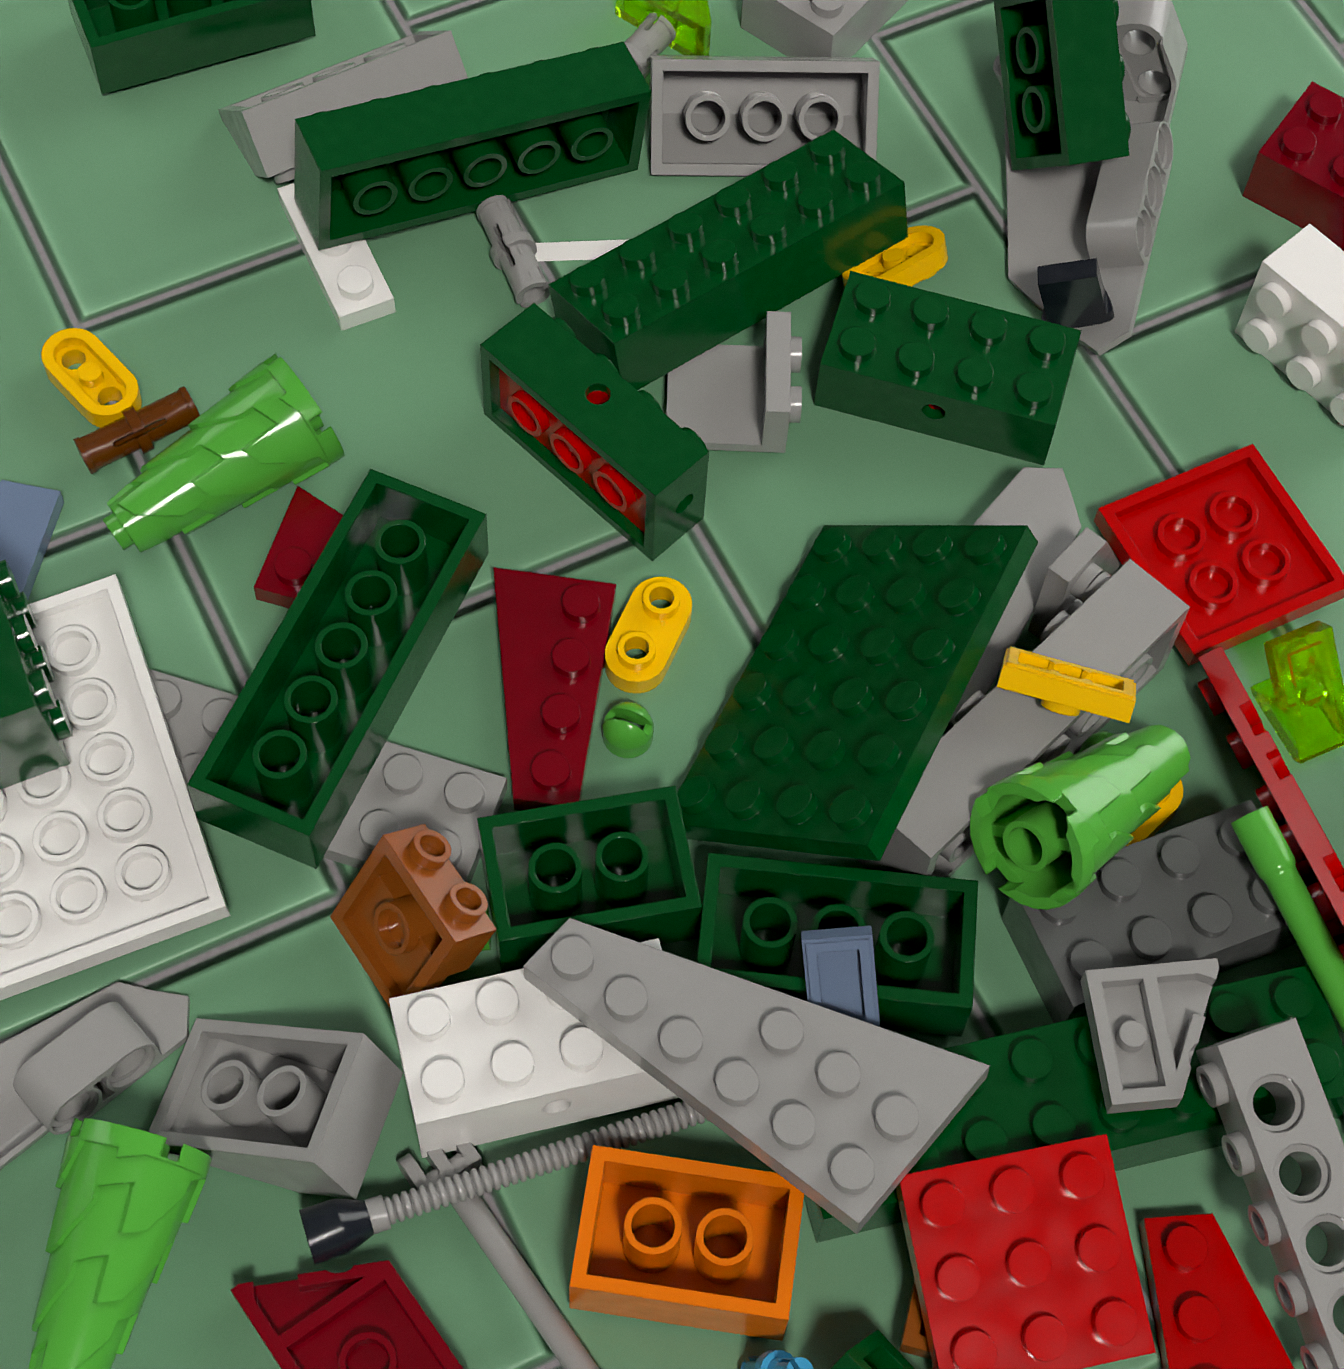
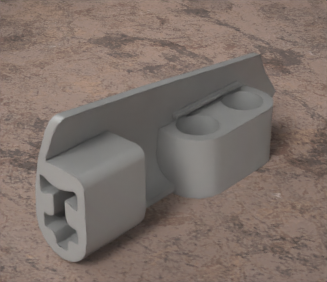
[948,467,1081,728]
[0,982,190,1170]

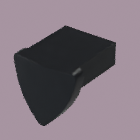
[1037,258,1114,328]

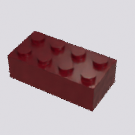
[1242,81,1344,251]

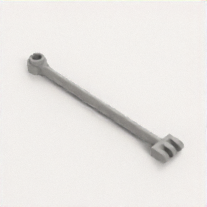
[396,1142,599,1369]

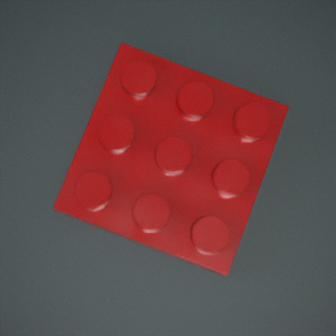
[1094,444,1344,666]
[896,1134,1156,1369]

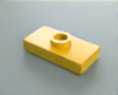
[997,646,1136,723]

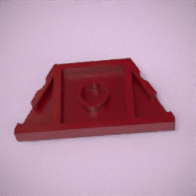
[230,1260,463,1369]

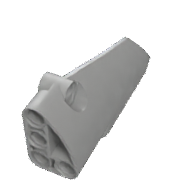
[993,0,1188,356]

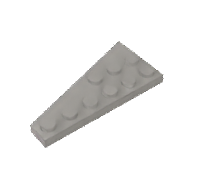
[523,918,990,1234]

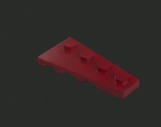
[493,567,616,811]

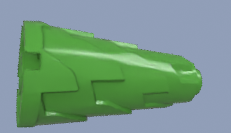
[102,353,345,553]
[970,725,1191,910]
[29,1118,212,1369]

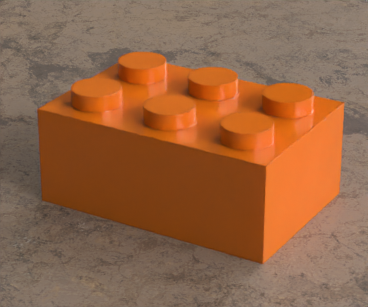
[569,1145,804,1341]

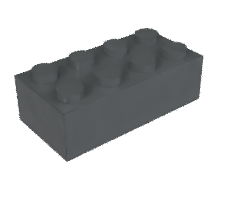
[1002,800,1296,1023]

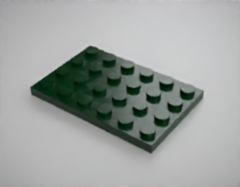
[677,525,1038,861]

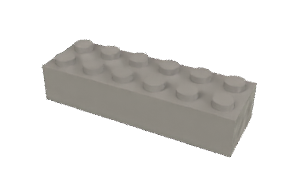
[857,559,1190,878]

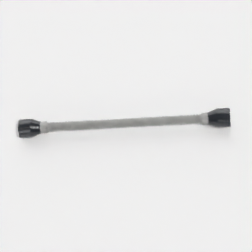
[299,1022,888,1265]

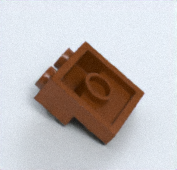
[330,824,497,1008]

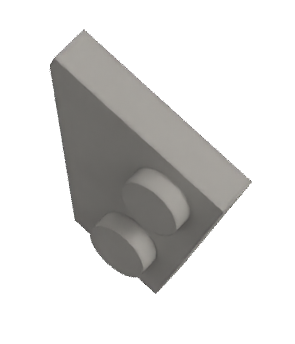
[1028,527,1120,639]
[1080,958,1219,1114]

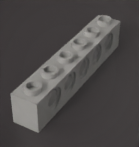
[1196,1018,1344,1369]

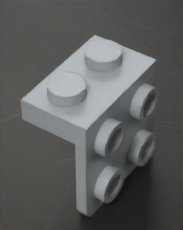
[666,311,802,453]

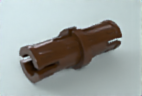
[73,386,200,474]

